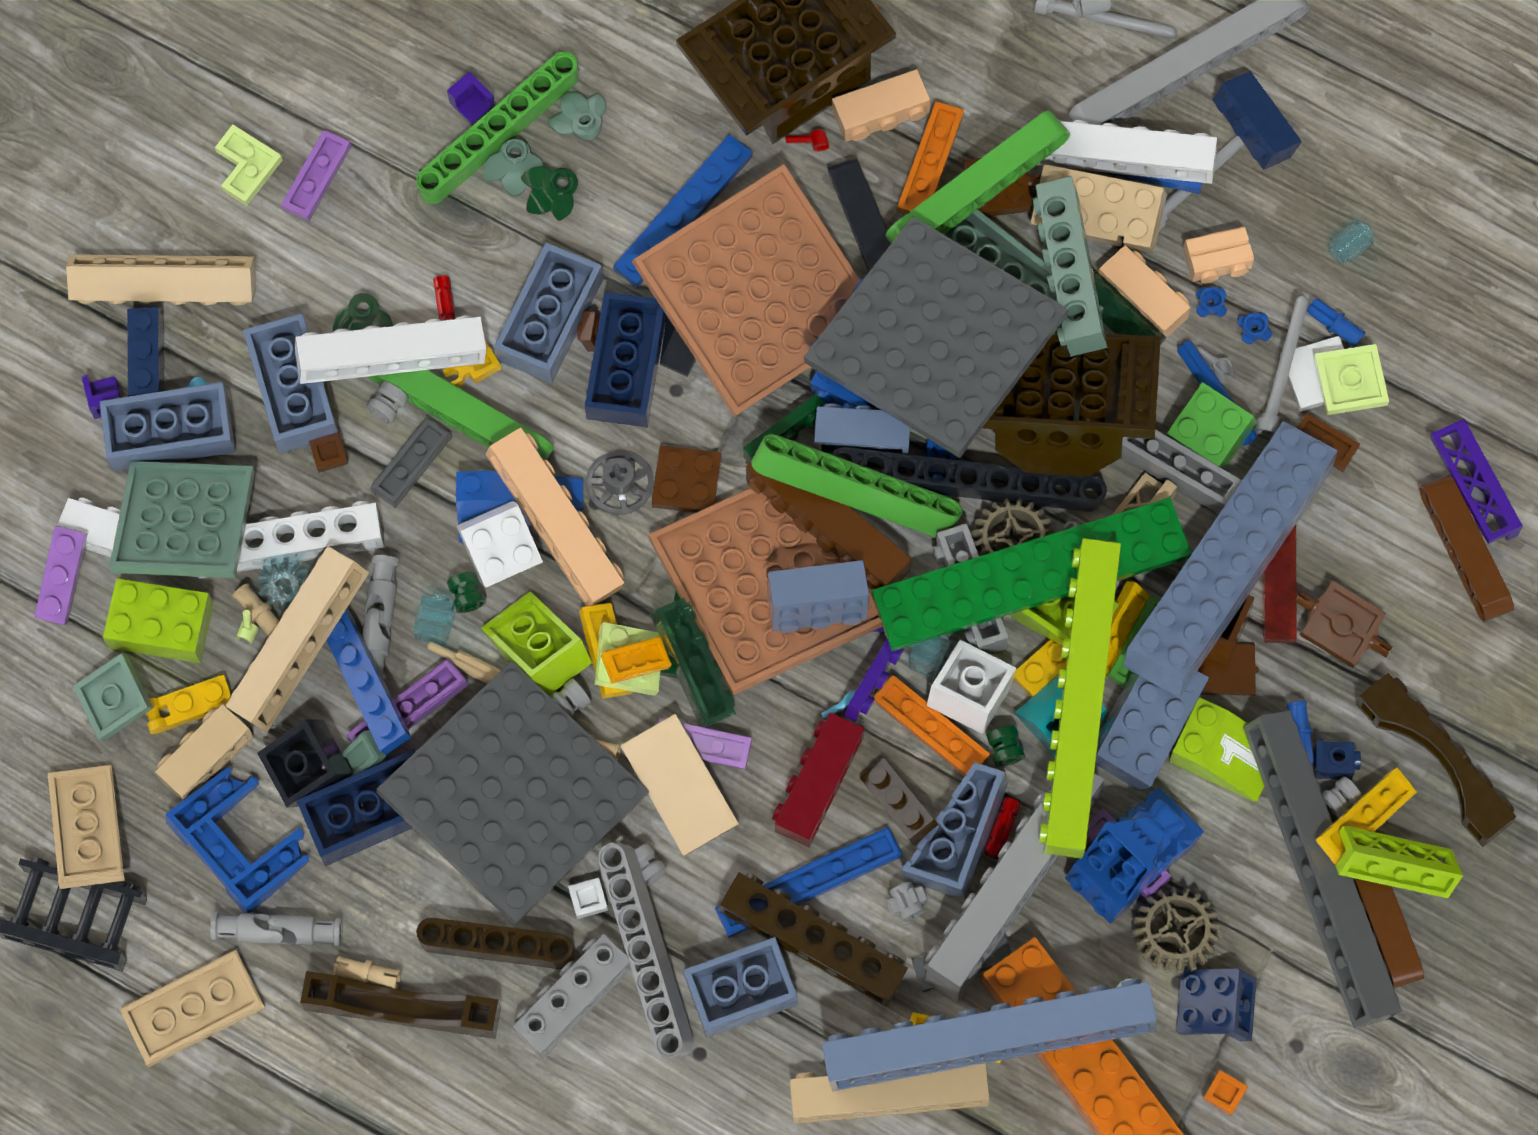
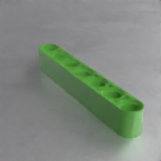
[416,51,579,204]
[886,110,1071,243]
[367,370,554,460]
[751,434,963,538]

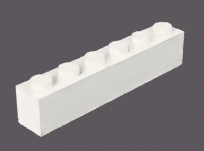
[1034,118,1217,184]
[295,316,487,384]

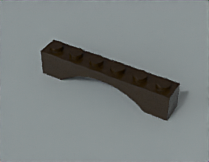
[1356,673,1516,847]
[300,971,501,1039]

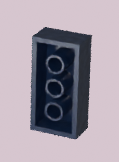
[584,292,667,428]
[296,749,416,867]

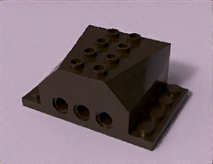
[676,0,896,145]
[983,331,1161,477]

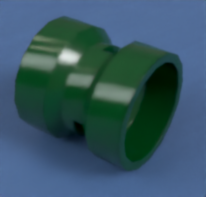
[447,572,486,613]
[986,725,1025,767]

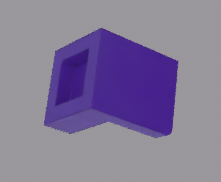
[447,72,495,126]
[81,375,121,419]

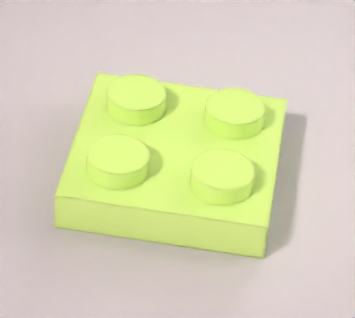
[1314,344,1389,415]
[594,622,664,696]

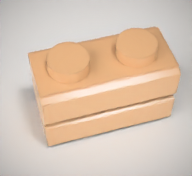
[1183,226,1254,284]

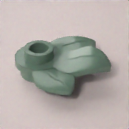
[548,92,606,140]
[484,139,544,197]

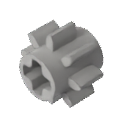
[887,882,928,922]

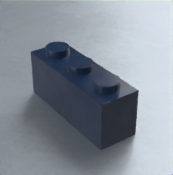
[1212,71,1302,170]
[127,307,164,397]

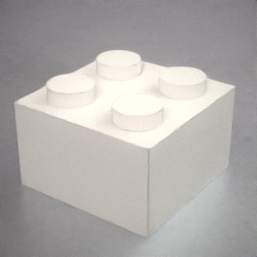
[456,501,543,588]
[927,640,1016,734]

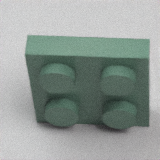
[73,653,153,741]

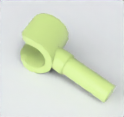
[235,610,259,644]

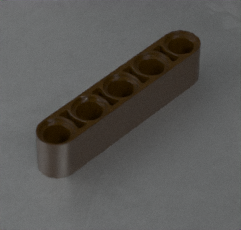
[416,918,575,969]

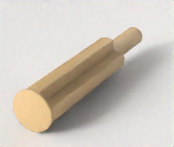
[427,641,501,684]

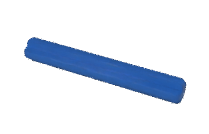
[1177,341,1257,446]

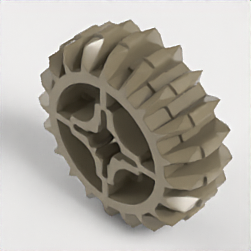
[971,498,1055,557]
[1133,887,1221,974]

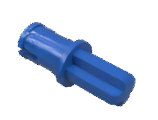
[1307,298,1366,348]
[1286,701,1314,764]

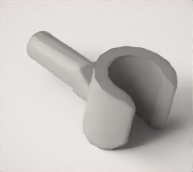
[1197,346,1234,383]

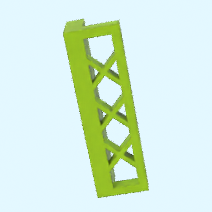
[1335,825,1464,898]

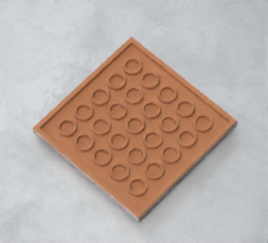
[631,164,860,417]
[649,488,883,696]

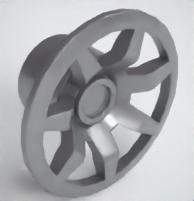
[586,451,654,515]

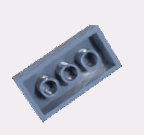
[494,243,604,384]
[243,313,338,454]
[100,382,236,471]
[1095,671,1209,791]

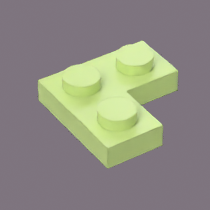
[215,125,283,206]

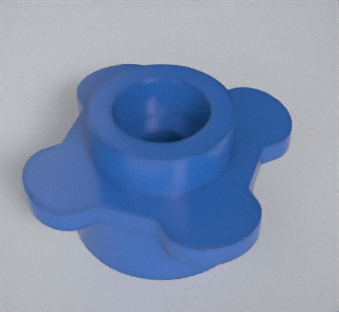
[1196,287,1227,317]
[1238,312,1272,344]

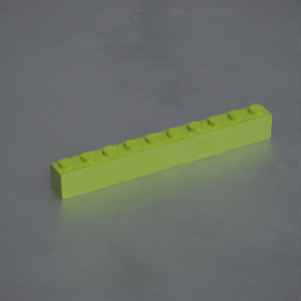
[1039,538,1121,859]

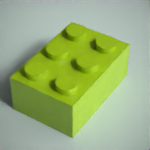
[102,578,214,663]

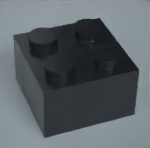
[257,719,353,808]

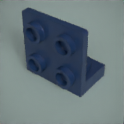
[1176,968,1257,1042]

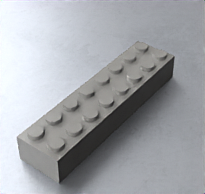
[924,773,1104,1002]

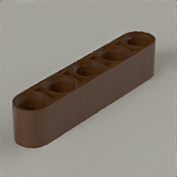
[1419,475,1514,622]
[1353,844,1424,988]

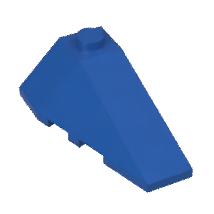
[456,471,584,543]

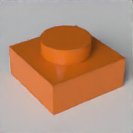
[1203,1070,1248,1116]

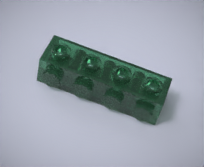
[649,597,736,727]

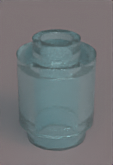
[1328,220,1374,265]

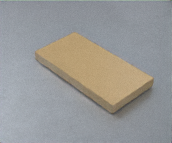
[620,714,739,857]
[48,765,125,889]
[120,950,265,1068]

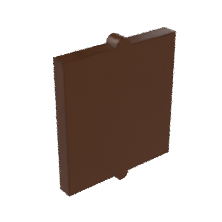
[1197,644,1259,696]

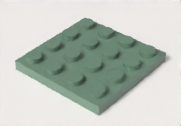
[109,461,255,578]

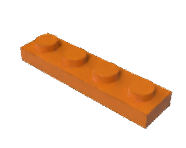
[897,101,964,214]
[874,675,990,777]

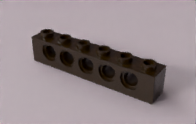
[718,872,908,1007]

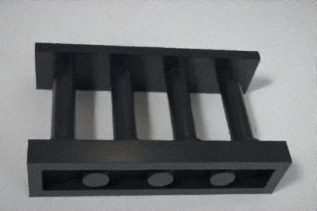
[0,857,147,972]

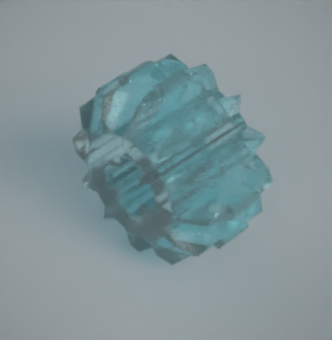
[257,555,309,610]

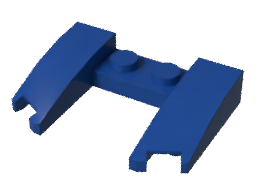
[165,767,309,913]

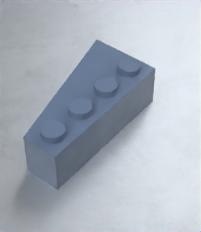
[901,762,1008,900]

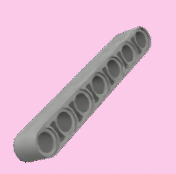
[598,843,694,1058]

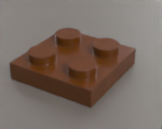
[651,445,722,513]

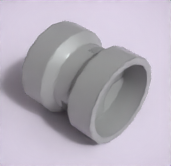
[366,381,408,424]
[549,678,591,718]
[1321,776,1362,820]
[635,843,667,887]

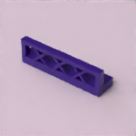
[1430,419,1523,544]

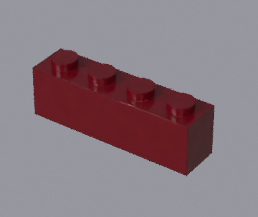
[772,713,865,848]

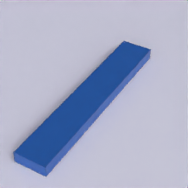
[715,827,902,938]

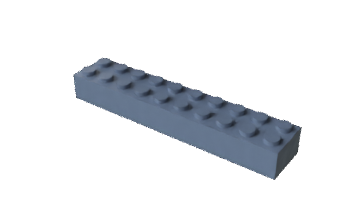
[1123,421,1338,697]
[822,979,1157,1092]

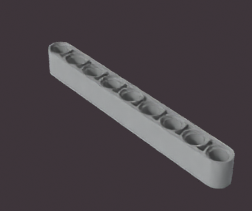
[1068,0,1309,125]

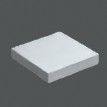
[1280,336,1344,412]

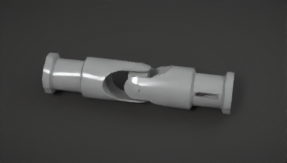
[362,555,400,681]
[210,912,343,946]

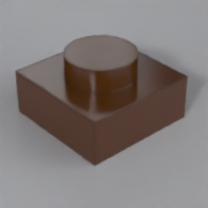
[577,312,600,352]
[309,432,348,473]

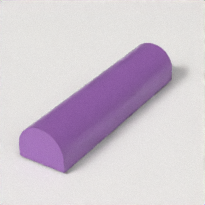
[346,659,468,743]

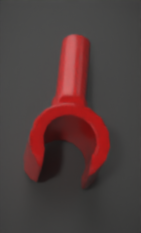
[786,129,829,152]

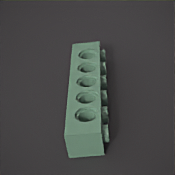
[1033,176,1108,357]

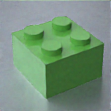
[1167,382,1258,470]

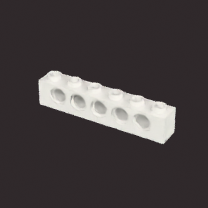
[199,501,384,579]

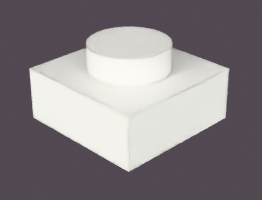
[568,878,608,919]

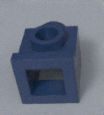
[1313,739,1361,780]

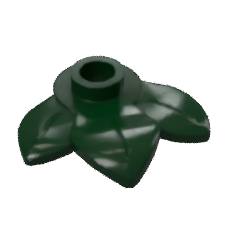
[521,166,578,221]
[333,293,393,332]

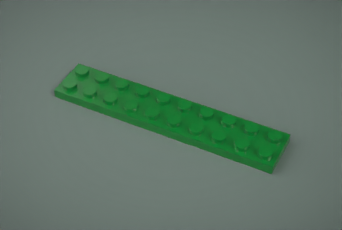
[871,497,1192,652]

